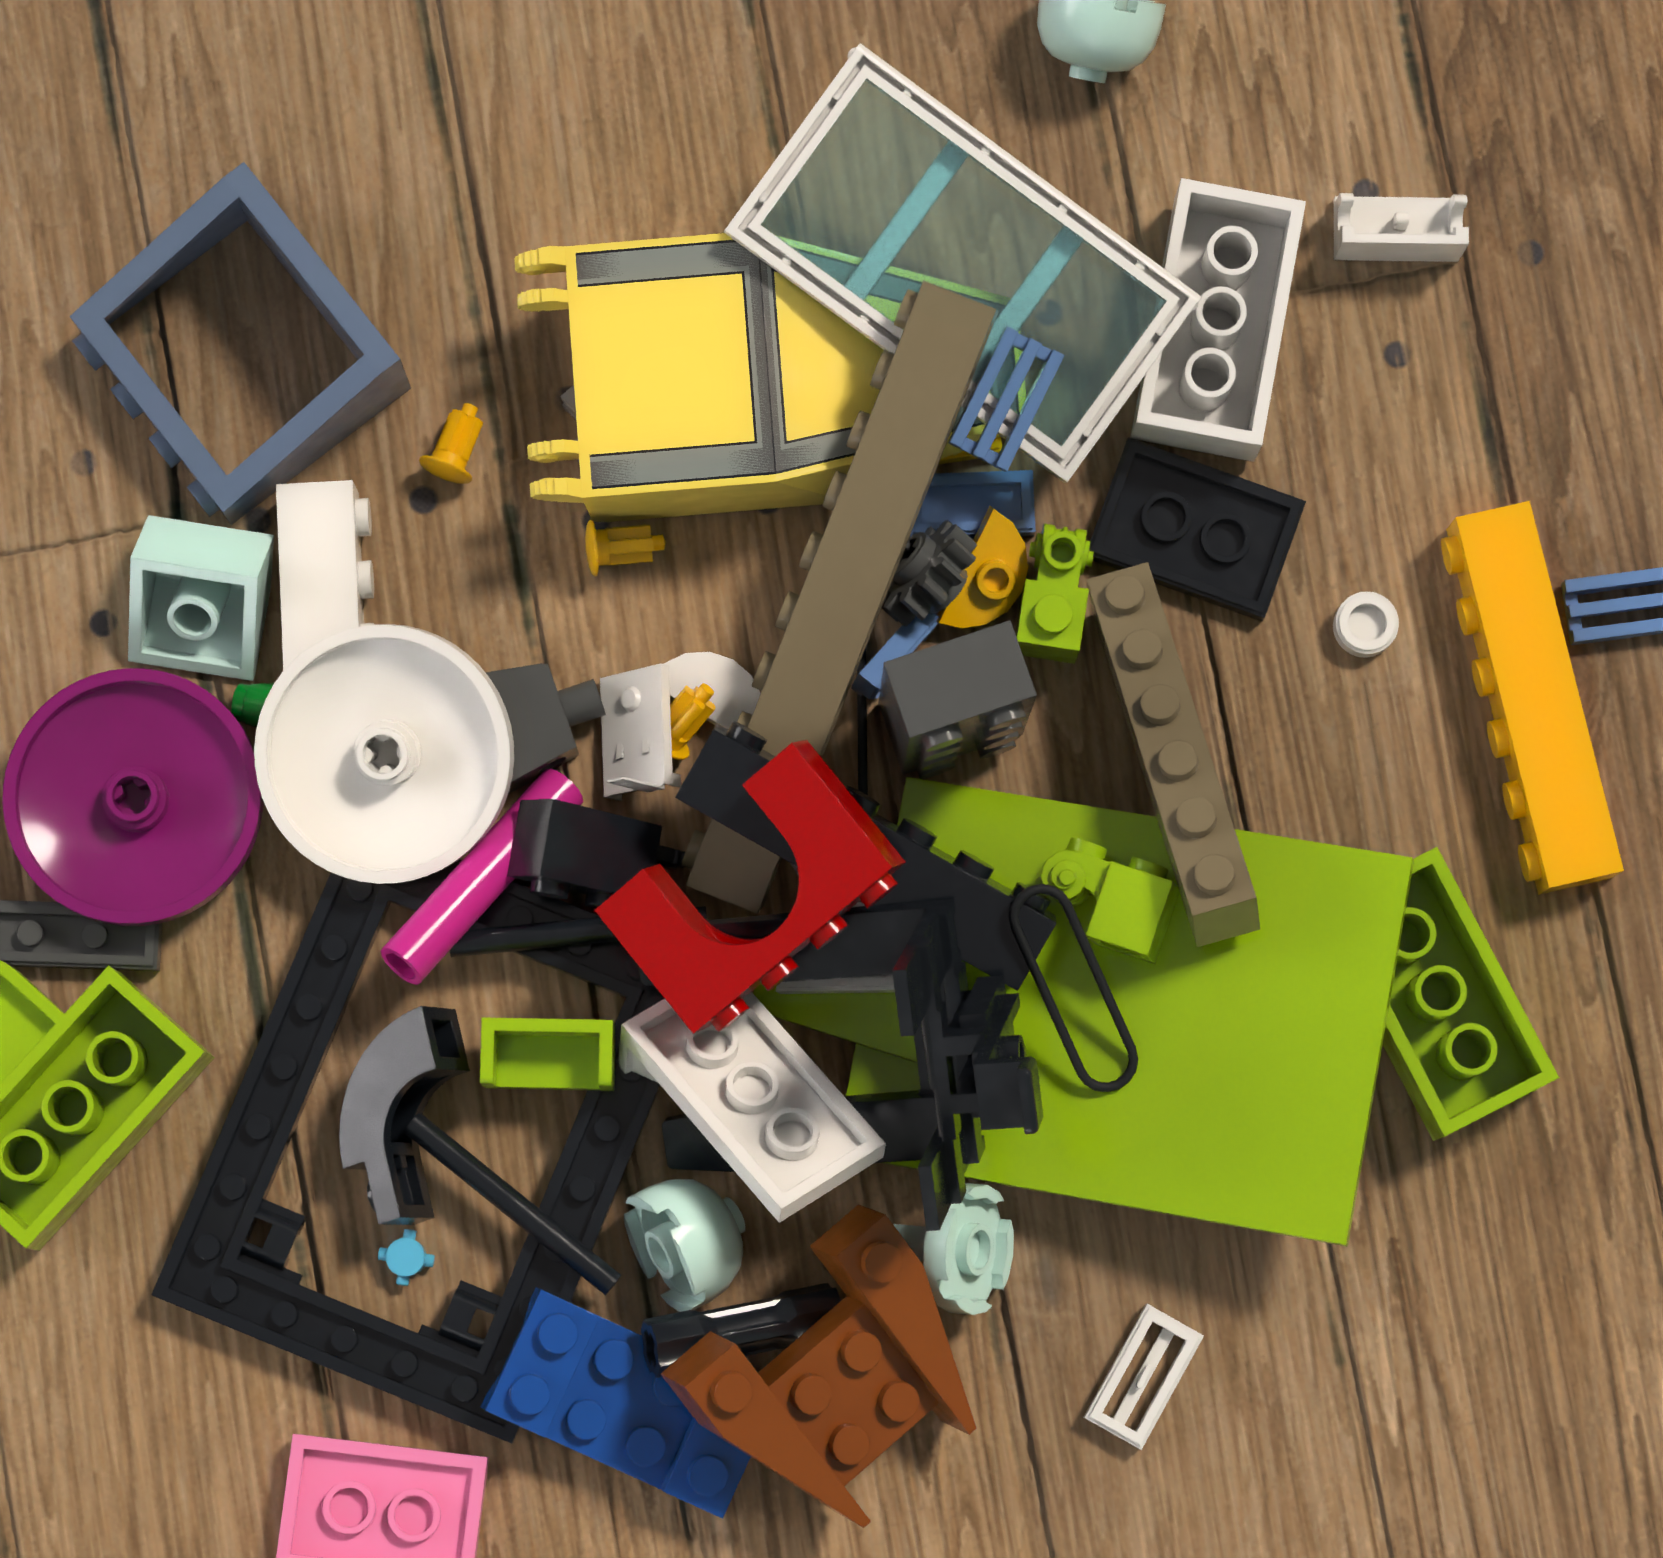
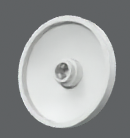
[254,624,514,884]

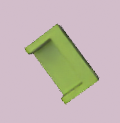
[480,1017,616,1091]

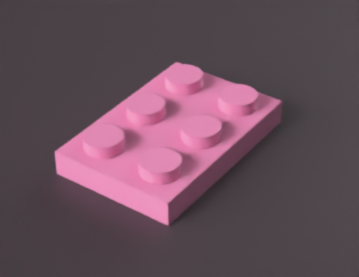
[276,1434,489,1558]

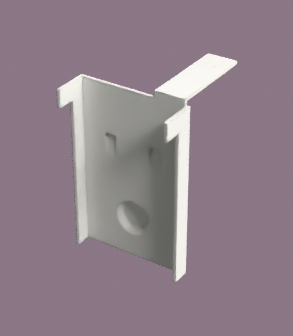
[600,663,681,801]

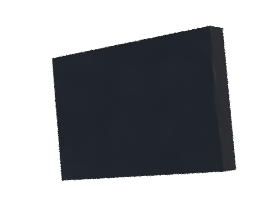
[1090,437,1306,622]

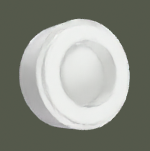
[1333,592,1399,658]

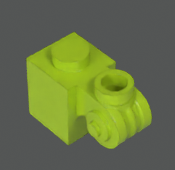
[1015,523,1094,664]
[1041,837,1180,964]

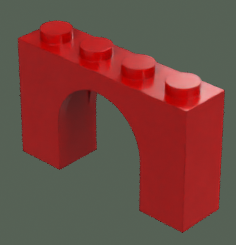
[594,739,906,1034]

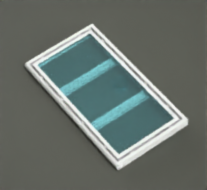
[724,43,1201,483]

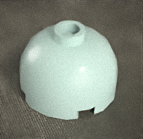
[1037,0,1166,83]
[624,1179,745,1312]

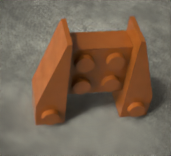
[661,1204,977,1528]

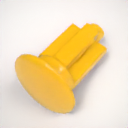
[419,403,483,484]
[585,520,666,577]
[670,683,716,760]

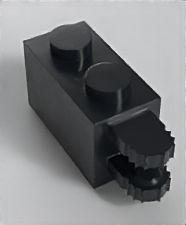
[507,799,685,908]

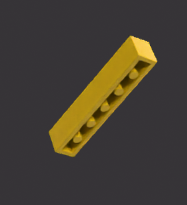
[1441,501,1624,895]

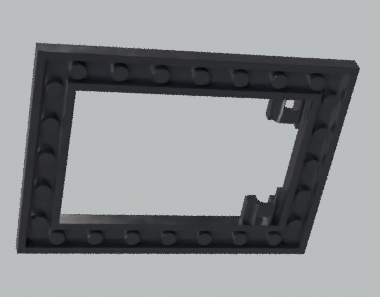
[151,859,665,1444]

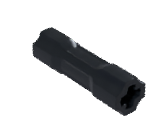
[641,1283,841,1378]

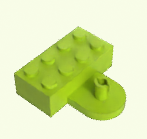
[0,960,215,1251]

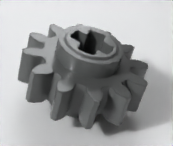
[882,520,977,627]

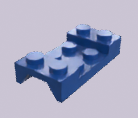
[480,1287,751,1519]

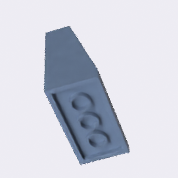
[70,162,411,525]

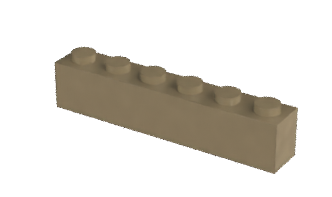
[1086,562,1260,947]

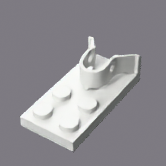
[618,992,886,1223]

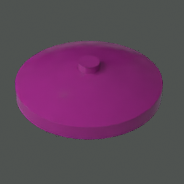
[2,668,264,926]

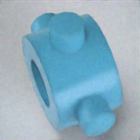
[378,1229,435,1286]

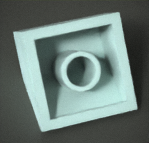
[128,515,274,681]

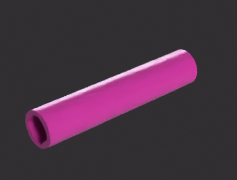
[381,768,583,985]

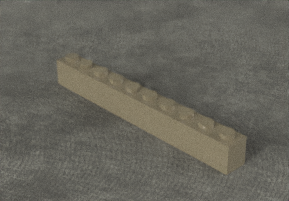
[681,280,999,914]

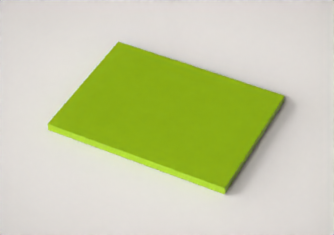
[846,777,1414,1247]

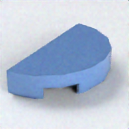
[851,614,939,700]

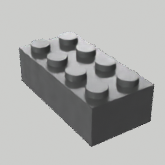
[878,620,1037,779]

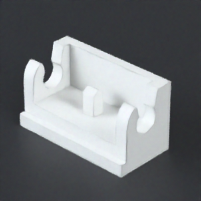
[1334,193,1469,262]

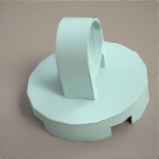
[893,1183,1014,1315]

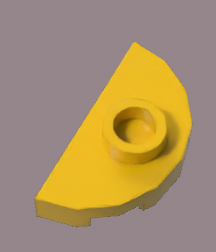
[936,506,1028,628]

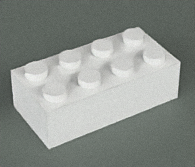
[1130,178,1306,462]

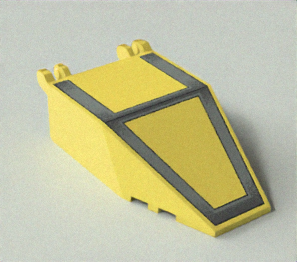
[514,233,1026,522]

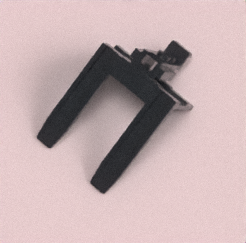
[638,899,1043,1231]

